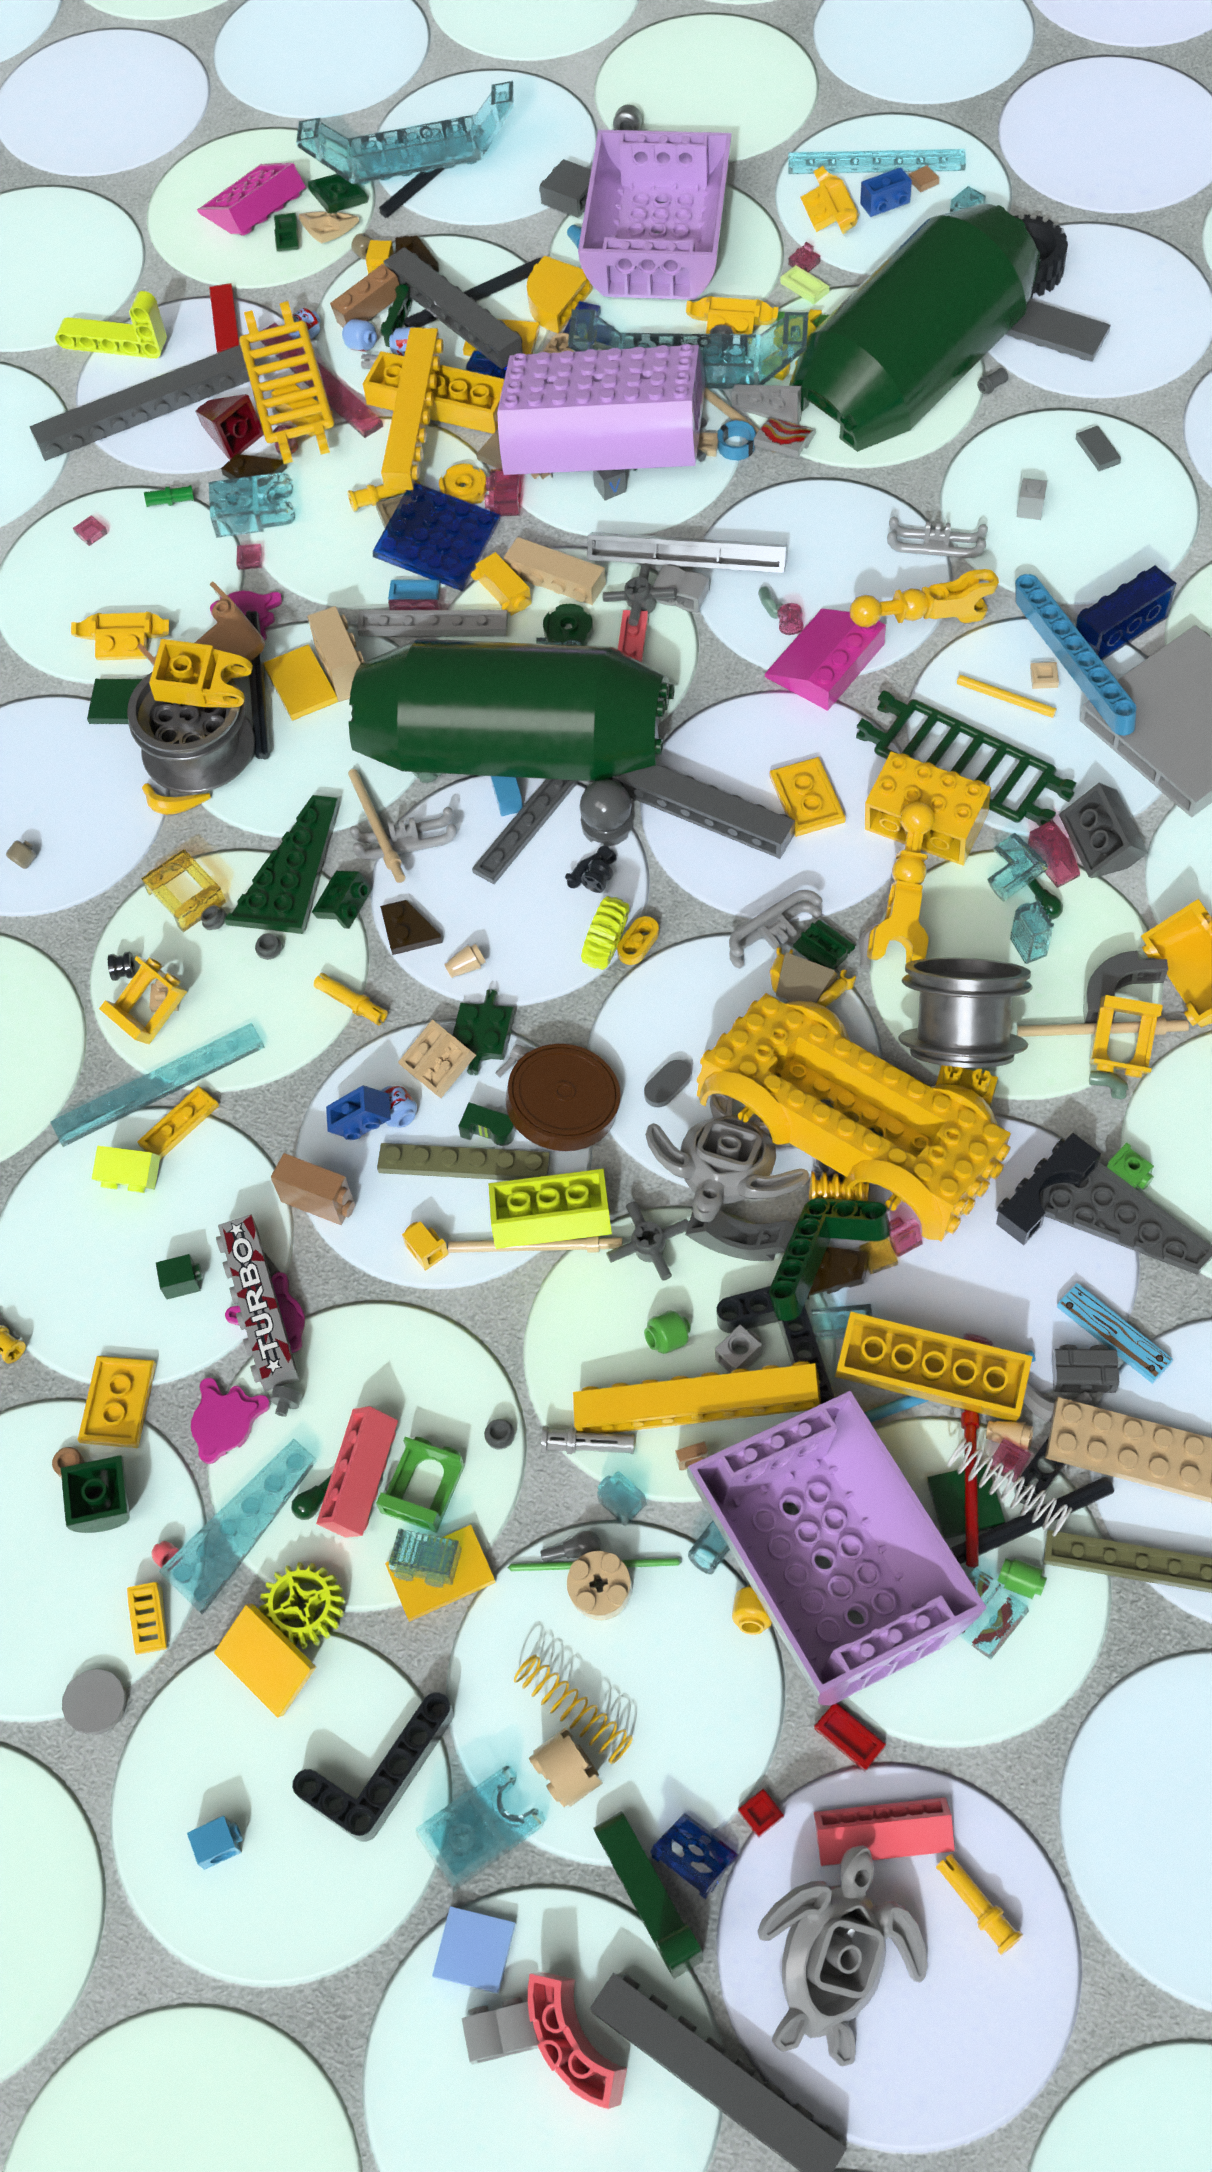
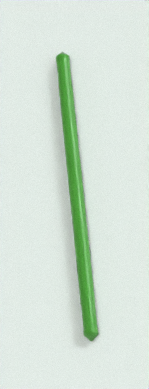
[508,1558,682,1572]

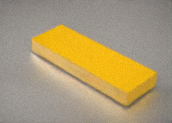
[137,1085,219,1160]

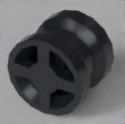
[580,859,613,893]
[107,951,135,981]

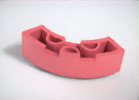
[528,1972,627,2109]

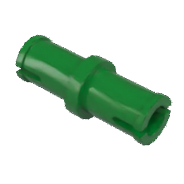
[144,485,194,507]

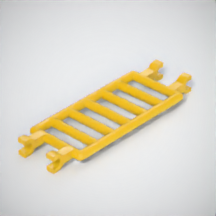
[239,301,334,464]

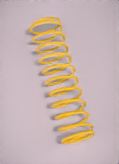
[514,1654,633,1764]

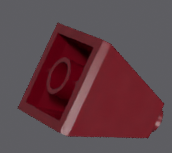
[195,394,264,460]

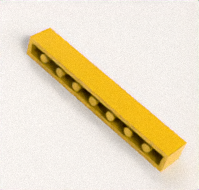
[381,328,444,490]
[573,1361,821,1434]

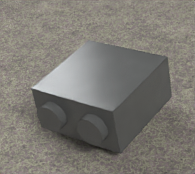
[539,159,592,218]

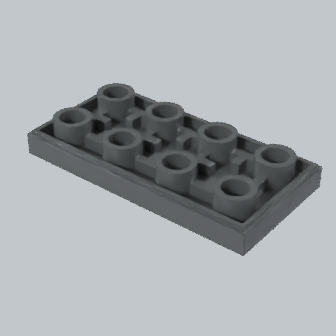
[1005,300,1111,362]

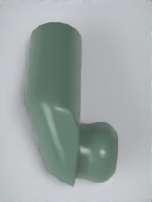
[758,587,785,619]
[1089,1071,1129,1099]

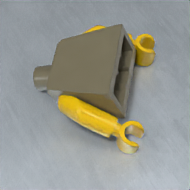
[769,947,856,1007]

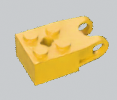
[149,639,253,708]

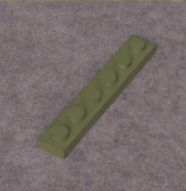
[377,1143,550,1181]
[1043,1530,1212,1593]

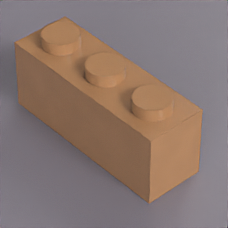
[330,264,399,328]

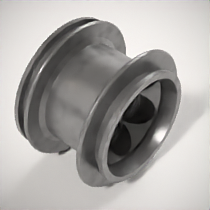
[127,672,255,793]
[898,957,1033,1068]

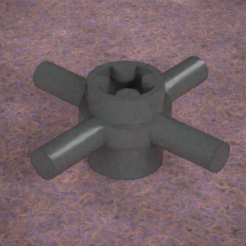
[602,564,677,626]
[606,1201,689,1281]

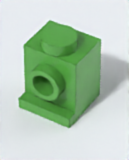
[1107,1142,1154,1190]

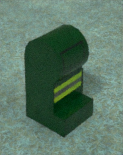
[458,1102,515,1146]

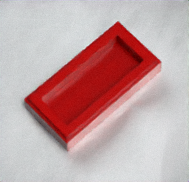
[814,1703,886,1772]

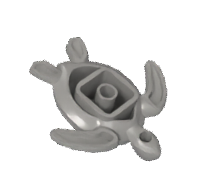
[645,1094,809,1222]
[757,1845,928,2067]

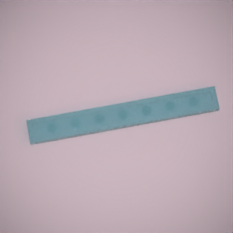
[788,149,966,174]
[50,1022,265,1147]

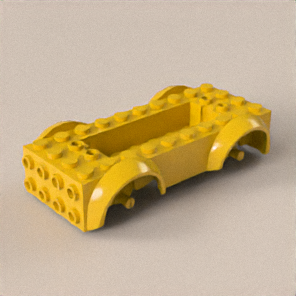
[696,993,1011,1242]

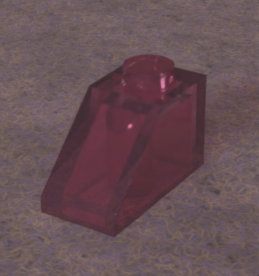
[1027,820,1080,888]

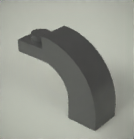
[1083,951,1168,1023]
[685,1210,794,1261]

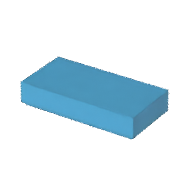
[388,580,440,605]

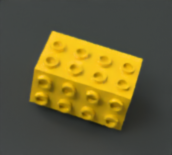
[865,751,991,866]

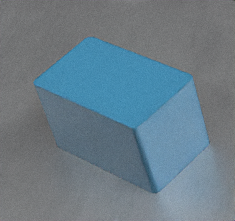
[491,776,523,816]

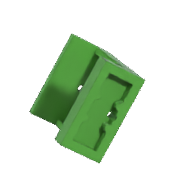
[376,1437,465,1533]

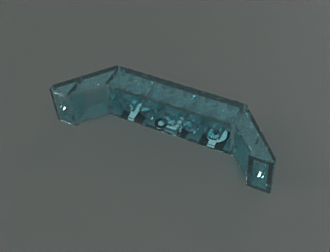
[296,81,514,184]
[568,309,808,389]

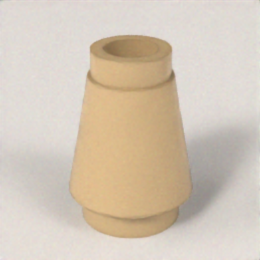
[444,943,486,978]
[986,1421,1033,1452]

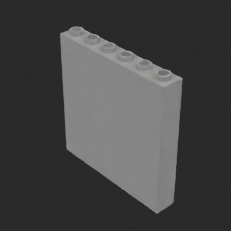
[1079,625,1212,818]

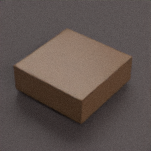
[908,165,940,193]
[675,1441,708,1471]

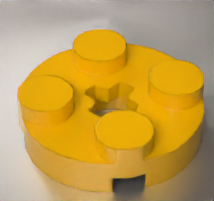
[439,464,487,508]

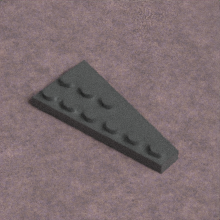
[1039,1162,1212,1275]

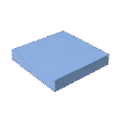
[432,1906,516,1994]

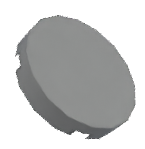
[62,1669,127,1735]

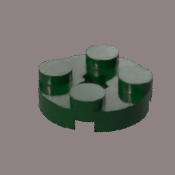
[543,604,593,646]

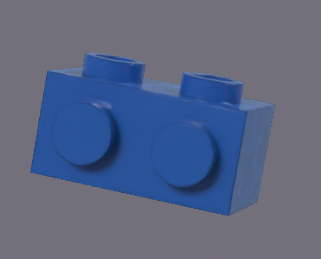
[860,167,912,217]
[326,1085,391,1140]

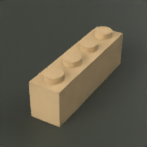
[504,537,606,605]

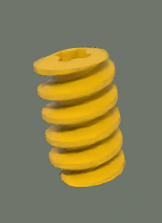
[809,1171,869,1201]

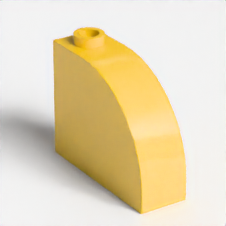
[527,256,593,333]

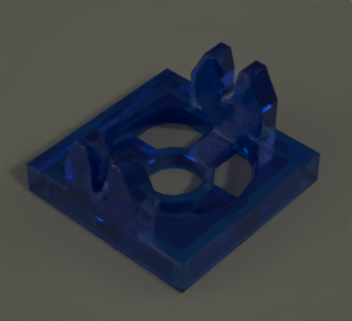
[650,1813,738,1900]

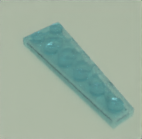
[159,1438,317,1615]

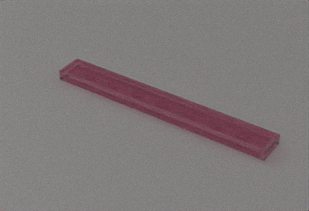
[260,323,383,438]

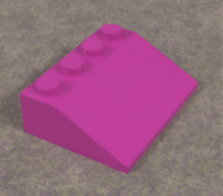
[197,163,306,236]
[765,608,886,711]

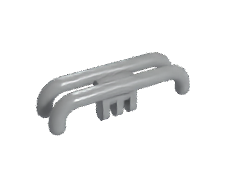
[887,517,988,558]
[350,807,457,860]
[729,890,823,969]

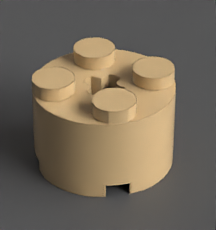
[567,1551,632,1621]
[529,1727,603,1808]

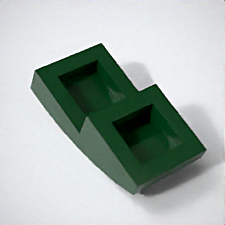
[274,213,299,252]

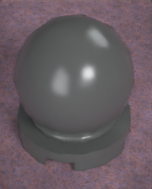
[579,779,633,846]

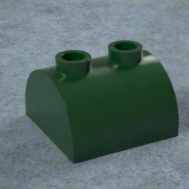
[61,1455,130,1533]

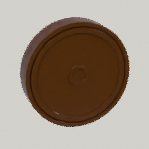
[505,1044,621,1151]

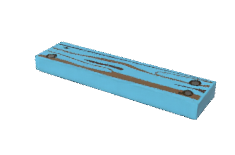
[1057,1283,1173,1384]

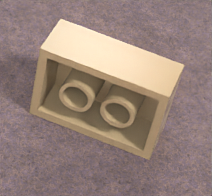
[307,606,364,702]

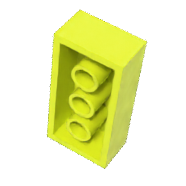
[488,1169,612,1249]

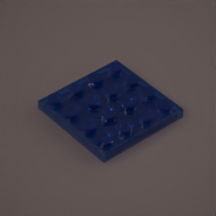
[372,482,500,592]

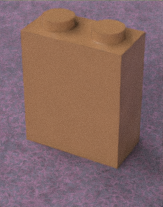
[271,1153,355,1226]

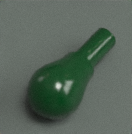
[1026,877,1063,920]
[291,1474,332,1520]

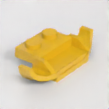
[800,166,860,235]
[686,296,779,343]
[71,611,169,661]

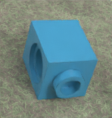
[187,1816,243,1870]

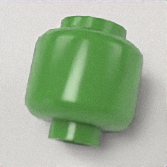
[644,1310,691,1354]

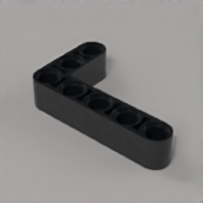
[716,1286,835,1404]
[292,1692,454,1842]

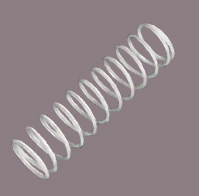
[947,1438,1072,1537]

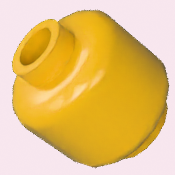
[732,1585,772,1635]

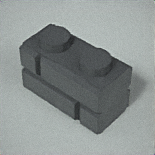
[1052,1344,1119,1393]

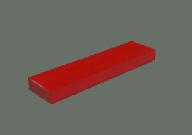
[209,283,240,353]

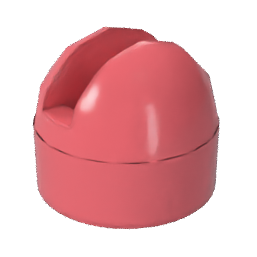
[151,1541,179,1569]

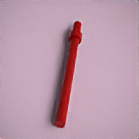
[961,1409,980,1567]

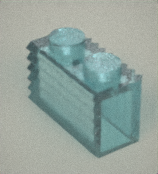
[1010,901,1055,964]
[388,1528,462,1588]

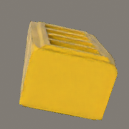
[127,1582,168,1655]

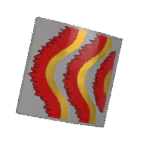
[754,417,816,458]

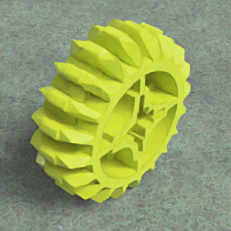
[581,896,630,970]
[259,1562,345,1649]

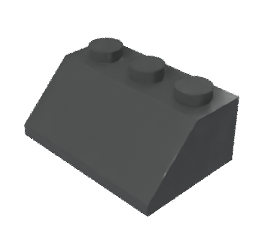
[1059,783,1148,878]

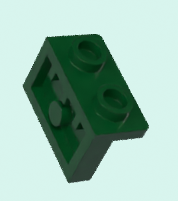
[312,871,372,929]

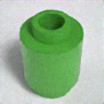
[997,1558,1047,1600]

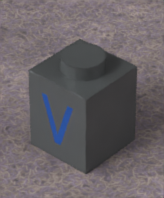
[593,469,626,501]

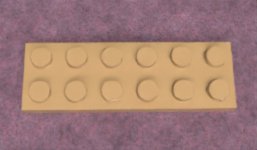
[1045,1397,1212,1503]

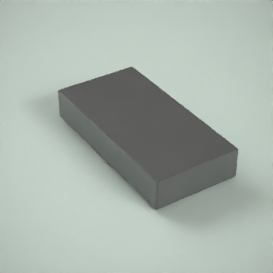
[1075,426,1121,472]

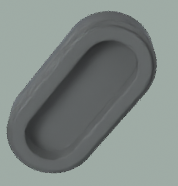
[644,1060,691,1108]

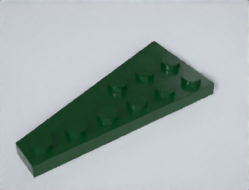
[224,795,339,934]

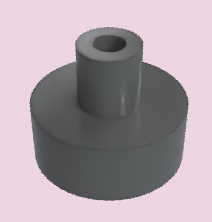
[270,1386,302,1417]

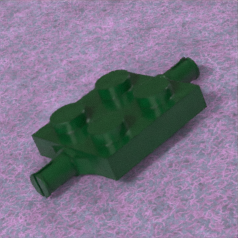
[452,989,515,1076]

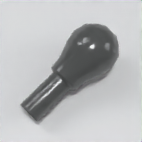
[540,1531,601,1562]

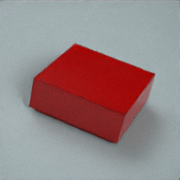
[738,1788,784,1838]

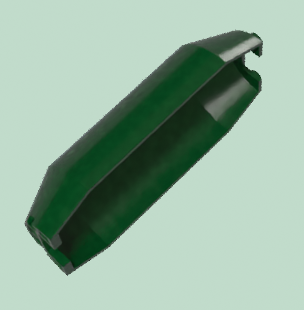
[789,204,1040,452]
[348,639,675,781]

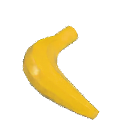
[142,783,211,815]

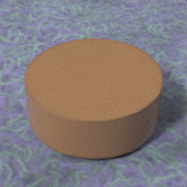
[52,1447,85,1477]

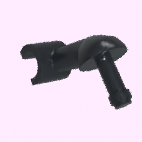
[565,846,617,889]

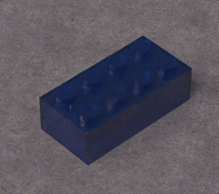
[1076,565,1177,661]

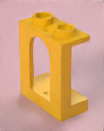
[99,956,187,1045]
[1089,995,1163,1078]

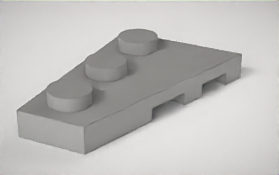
[731,384,801,424]

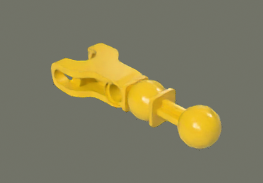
[850,569,999,628]
[867,802,935,963]

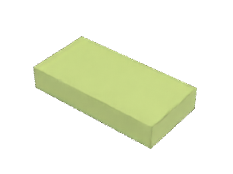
[780,265,830,304]

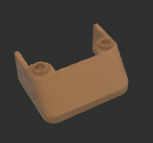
[137,581,265,667]

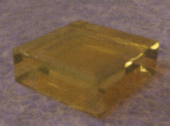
[859,1238,898,1275]

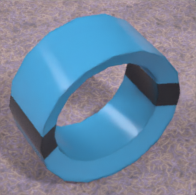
[717,420,755,461]

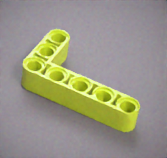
[55,291,167,359]

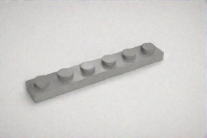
[357,610,508,636]

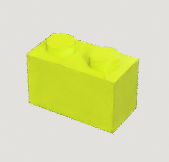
[92,1146,161,1193]

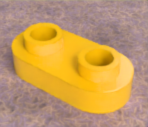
[617,916,659,965]

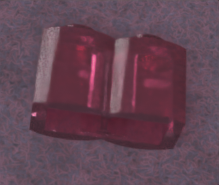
[485,469,522,517]

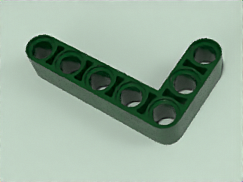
[769,1198,891,1321]
[593,1811,703,1979]

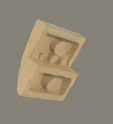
[398,1019,476,1098]

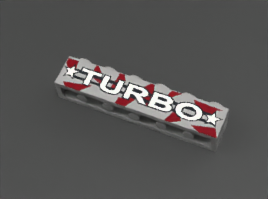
[216,1214,300,1391]

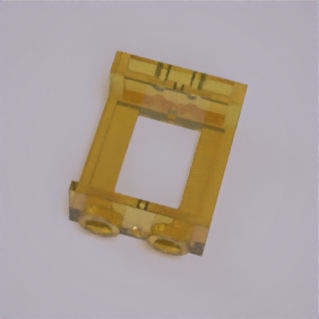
[141,849,226,933]

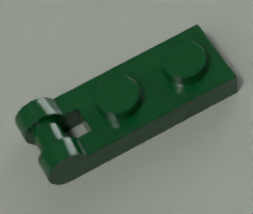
[381,285,412,347]

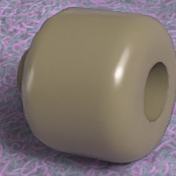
[351,233,373,260]
[6,840,36,869]

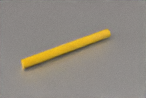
[957,675,1057,718]

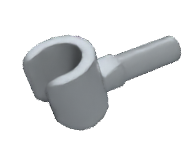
[495,1045,529,1078]

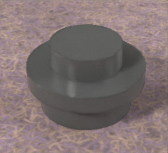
[200,905,227,930]
[255,933,282,960]
[484,1419,515,1450]

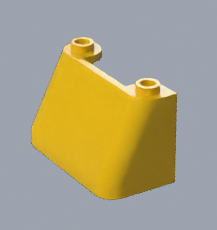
[1141,899,1212,1028]

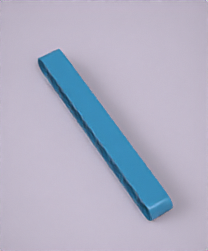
[1015,574,1137,736]

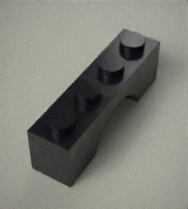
[996,1133,1101,1246]

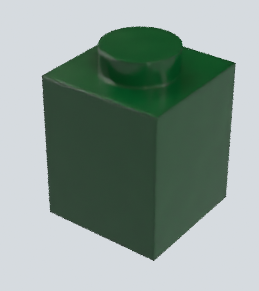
[155,1254,203,1300]

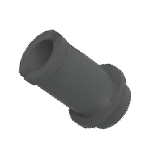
[977,368,1008,394]

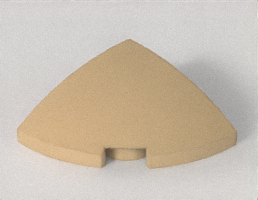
[299,212,359,243]

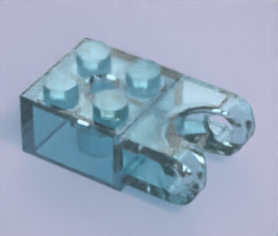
[209,473,295,538]
[416,1766,547,1892]

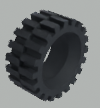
[1014,215,1068,298]

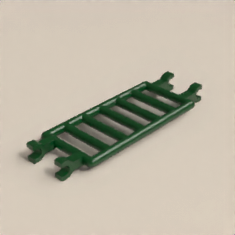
[856,690,1077,832]

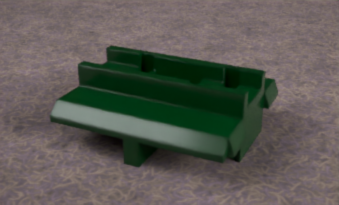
[792,919,856,970]

